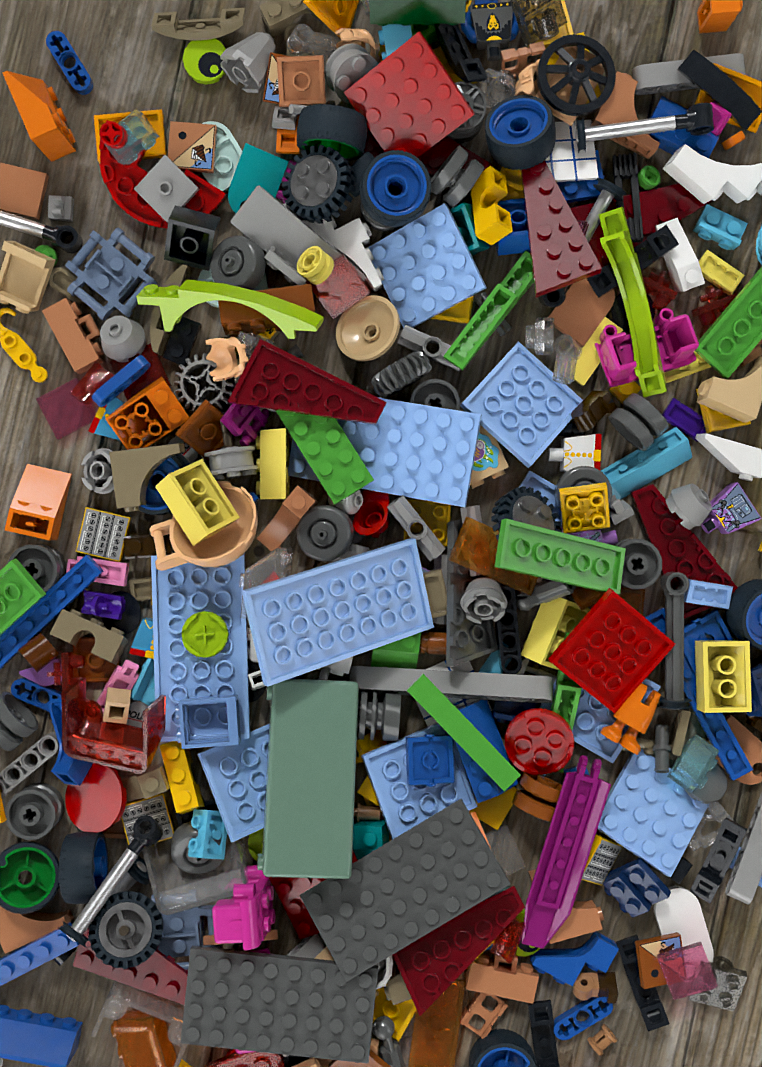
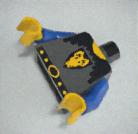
[460,0,527,61]

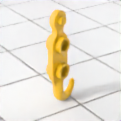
[0,308,48,383]

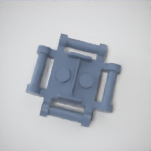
[64,227,157,321]
[151,890,222,970]

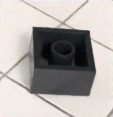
[164,205,221,271]

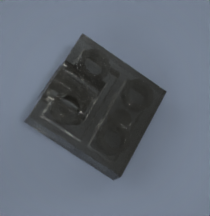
[510,0,567,46]
[688,956,748,1011]

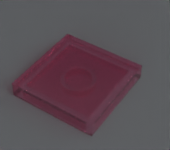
[36,378,96,440]
[657,942,718,1000]

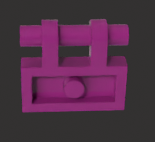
[220,404,271,446]

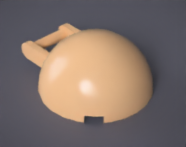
[150,481,258,571]

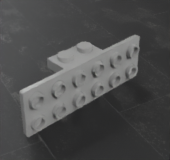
[230,185,366,311]

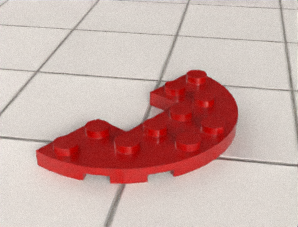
[99,120,228,229]

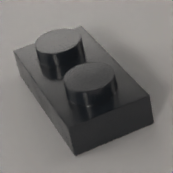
[163,317,201,367]

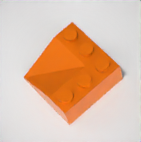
[2,71,76,162]

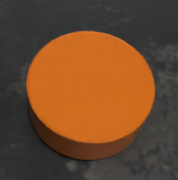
[721,130,746,151]

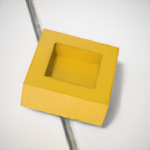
[608,381,641,404]

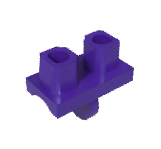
[81,590,126,620]

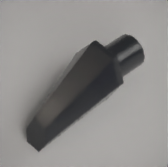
[557,421,585,437]

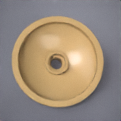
[336,295,400,362]

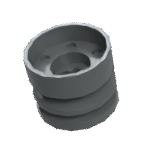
[447,81,487,144]
[357,691,401,742]

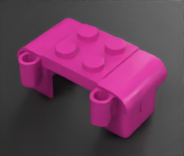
[594,308,699,387]
[212,865,275,950]

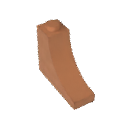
[589,71,660,159]
[256,486,318,553]
[528,869,604,944]
[0,906,74,954]

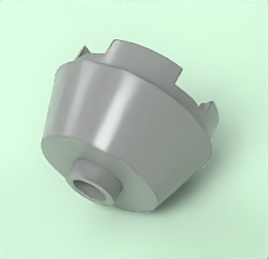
[100,316,146,362]
[81,448,114,494]
[666,483,712,530]
[460,578,507,624]

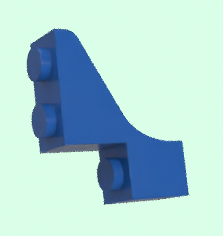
[48,698,94,786]
[530,931,619,986]

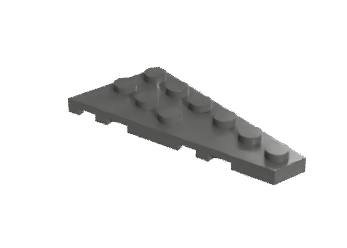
[446,519,498,667]

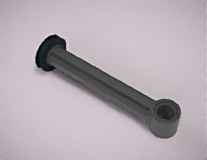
[657,571,692,710]

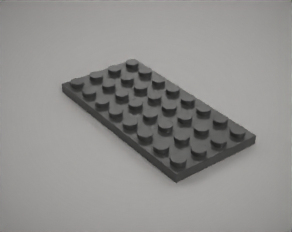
[300,798,511,982]
[180,945,378,1064]

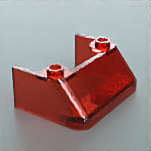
[61,677,166,774]

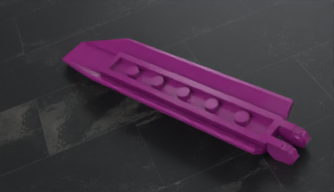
[521,755,611,949]

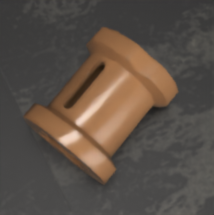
[587,1024,618,1056]

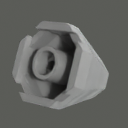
[221,32,276,93]

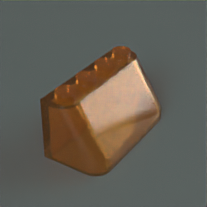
[111,1001,179,1067]

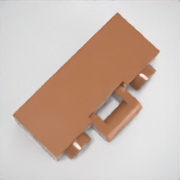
[42,298,104,375]
[464,951,539,1004]

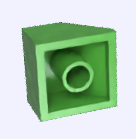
[371,632,421,669]

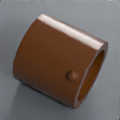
[18,632,59,673]

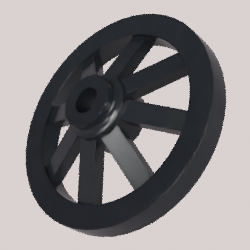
[536,34,616,116]

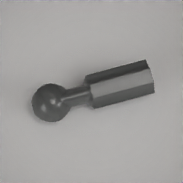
[515,580,576,611]
[372,1015,405,1067]

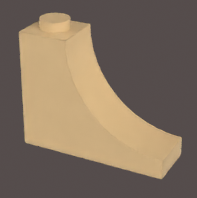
[697,355,762,423]

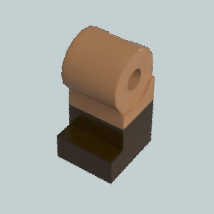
[573,972,618,1003]

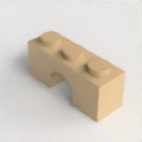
[96,687,131,764]

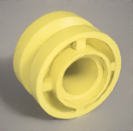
[297,246,334,285]

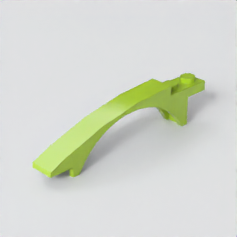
[599,207,667,397]
[136,279,324,339]

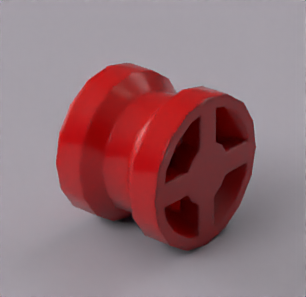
[99,121,128,149]

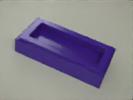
[662,398,706,442]

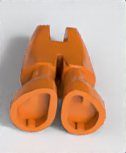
[600,683,661,755]

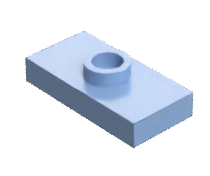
[684,579,733,609]

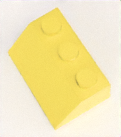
[256,428,290,500]
[155,459,240,546]
[521,598,591,670]
[695,640,752,713]

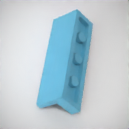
[601,427,693,500]

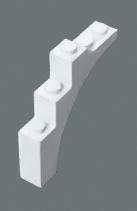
[663,144,762,204]
[243,203,384,292]

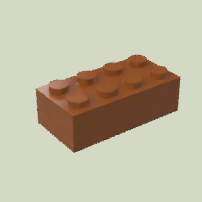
[218,284,315,337]

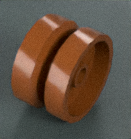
[512,772,562,822]

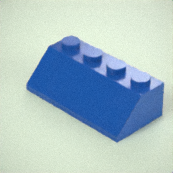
[453,700,518,803]
[0,1005,83,1067]

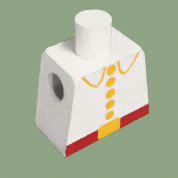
[548,434,602,472]

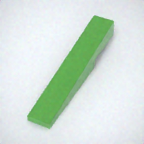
[444,250,534,371]
[551,632,582,772]
[406,674,521,792]

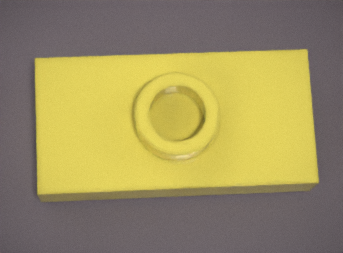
[699,250,745,296]

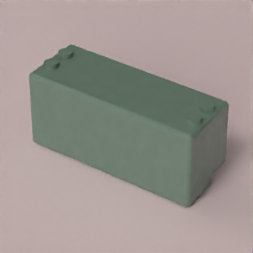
[257,679,359,879]

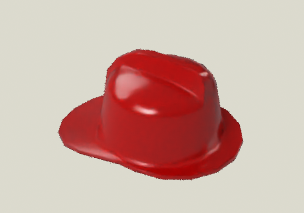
[353,490,390,538]

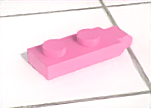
[66,556,129,586]
[94,660,139,713]

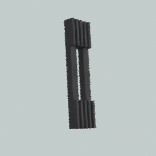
[612,153,644,243]

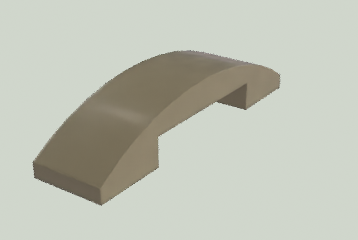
[151,8,246,41]
[150,264,192,356]

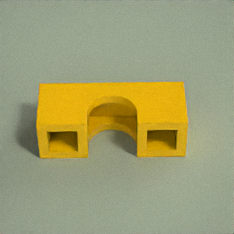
[470,166,513,246]
[159,741,205,814]

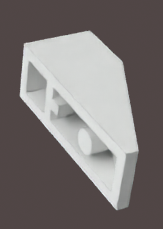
[654,218,705,292]
[695,433,762,481]

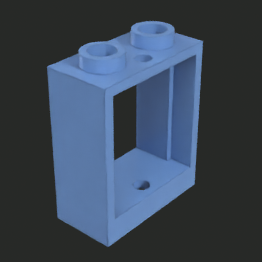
[175,695,241,749]

